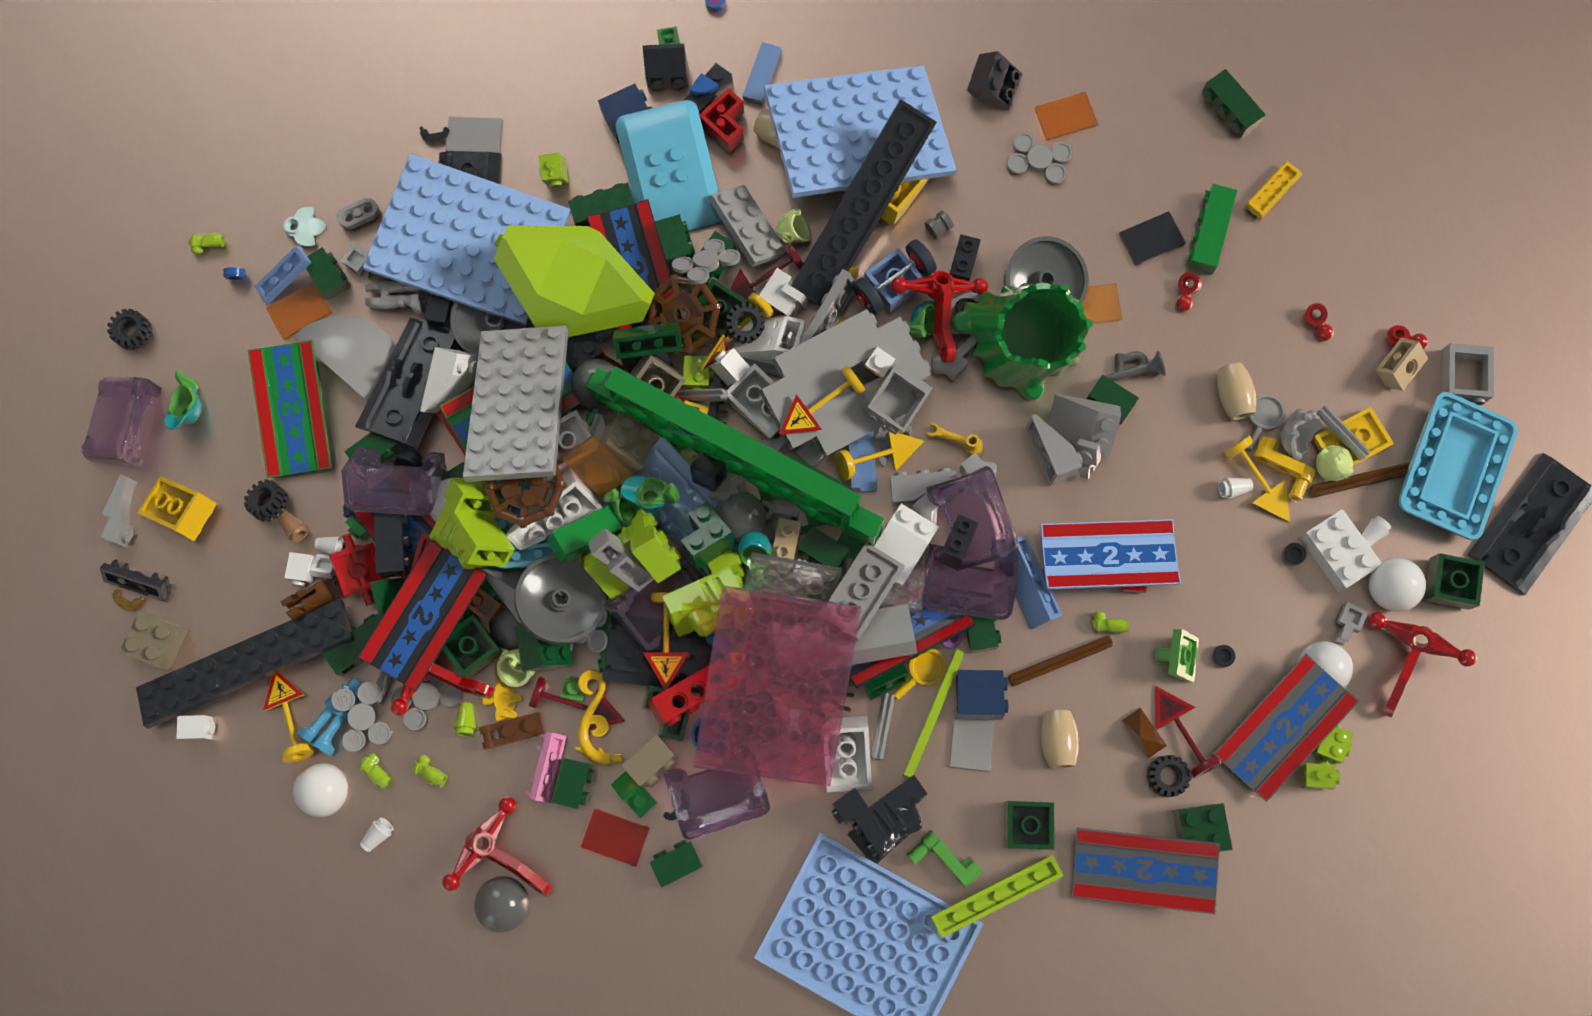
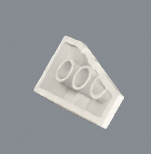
[506,468,603,550]

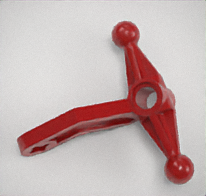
[891,270,988,363]
[1368,612,1477,718]
[391,661,495,716]
[442,797,552,897]

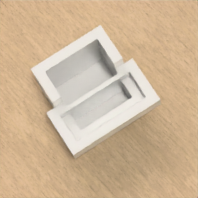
[759,268,810,318]

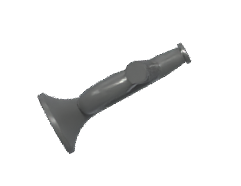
[1104,351,1166,381]

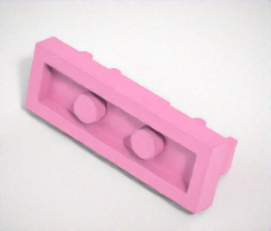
[526,732,567,803]

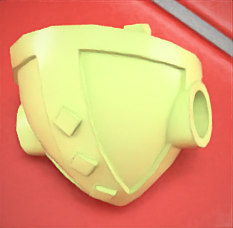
[775,209,812,243]
[1316,445,1354,481]
[497,649,535,687]

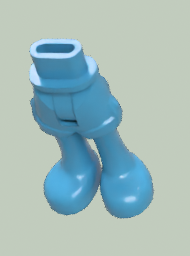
[297,677,362,756]

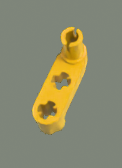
[1253,436,1316,501]

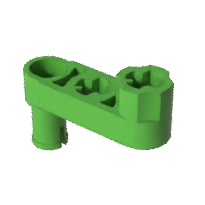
[906,830,983,888]

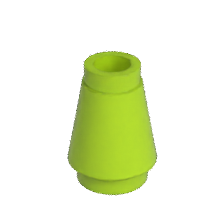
[453,702,476,737]

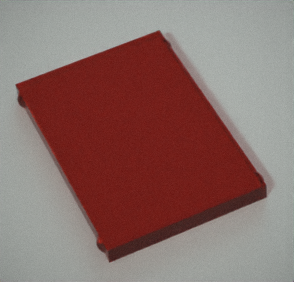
[580,808,650,867]

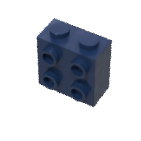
[598,83,652,144]
[956,670,1009,720]

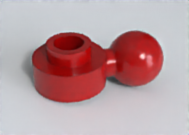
[1175,272,1201,312]
[1305,303,1334,341]
[1386,325,1428,349]

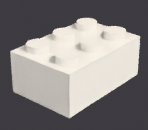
[1299,509,1382,592]

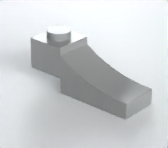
[100,474,137,547]
[588,528,654,592]

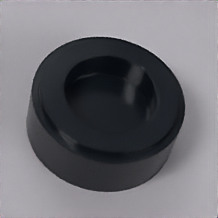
[1282,543,1306,566]
[1211,645,1236,668]

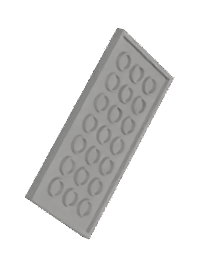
[463,325,568,482]

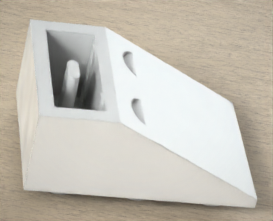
[734,316,806,365]

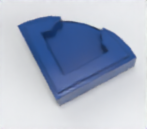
[689,73,719,95]

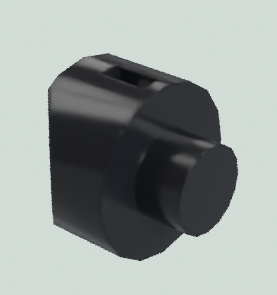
[391,448,423,478]

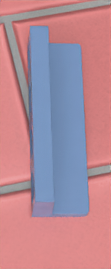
[848,431,877,493]
[995,536,1063,629]

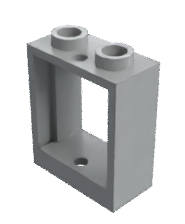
[1441,343,1494,405]
[863,363,933,435]

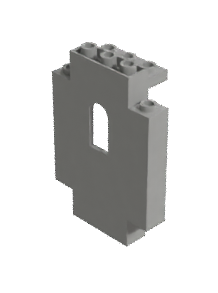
[759,309,931,457]

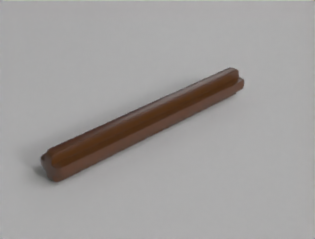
[1309,462,1410,498]
[1008,635,1113,686]

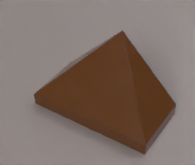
[1122,708,1167,758]

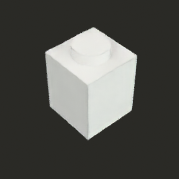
[711,348,750,386]
[285,552,315,587]
[176,715,215,740]

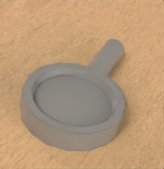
[1246,394,1286,452]

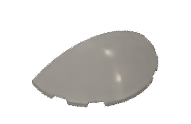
[293,315,395,401]

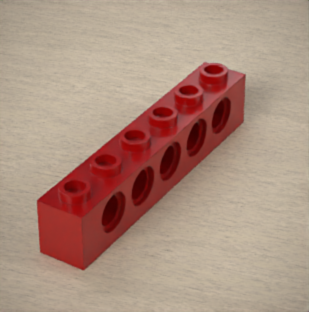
[647,634,777,727]

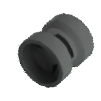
[924,210,954,240]

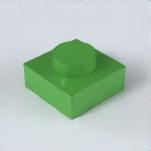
[561,675,589,702]

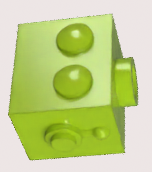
[538,152,569,188]
[683,355,715,390]
[1312,725,1353,764]
[1304,762,1340,790]

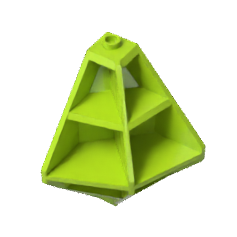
[494,225,655,337]

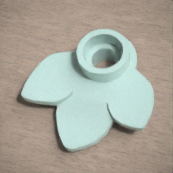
[283,207,326,247]

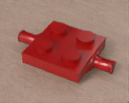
[329,533,386,607]

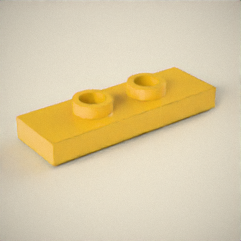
[1244,160,1303,220]

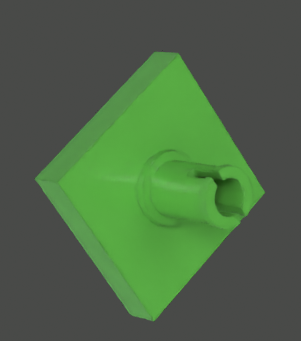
[1155,629,1199,682]

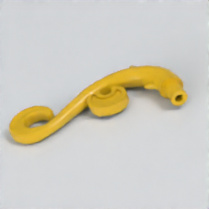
[574,669,622,766]

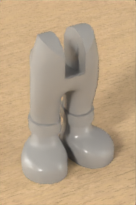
[365,280,426,314]

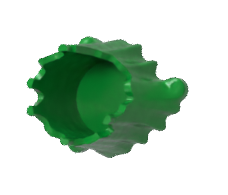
[952,283,1093,400]

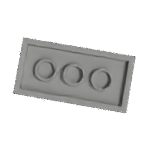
[709,185,786,267]
[799,269,855,344]
[819,542,905,642]

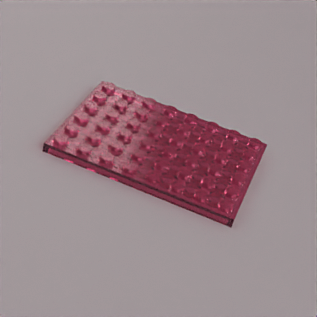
[693,585,861,787]

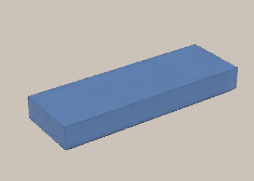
[743,42,782,105]
[255,246,311,303]

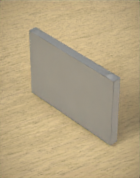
[445,117,503,153]
[949,708,994,771]

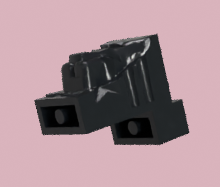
[831,775,928,859]

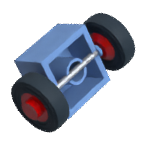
[852,239,937,315]

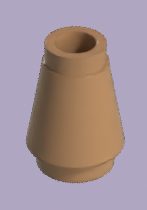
[277,511,308,542]

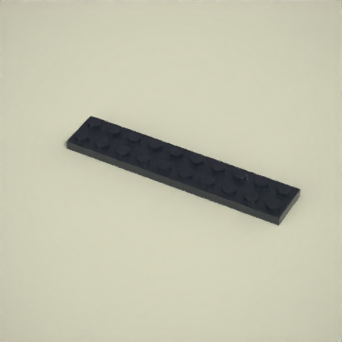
[790,99,937,306]
[136,599,354,729]

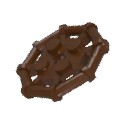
[645,274,722,355]
[482,463,567,528]

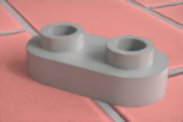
[337,198,380,229]

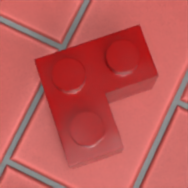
[699,88,745,153]

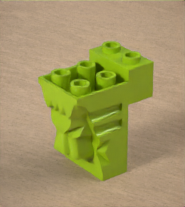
[429,478,515,569]
[584,508,681,599]
[662,549,755,637]

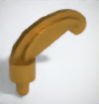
[113,589,145,611]

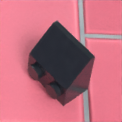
[642,43,689,90]

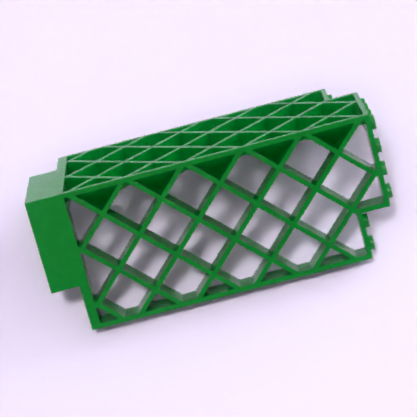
[577,366,885,627]

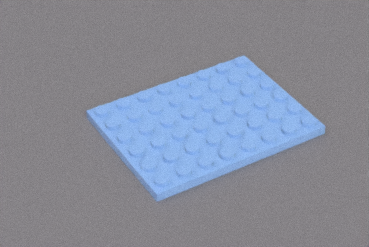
[764,65,957,198]
[363,153,571,326]
[754,833,984,1016]

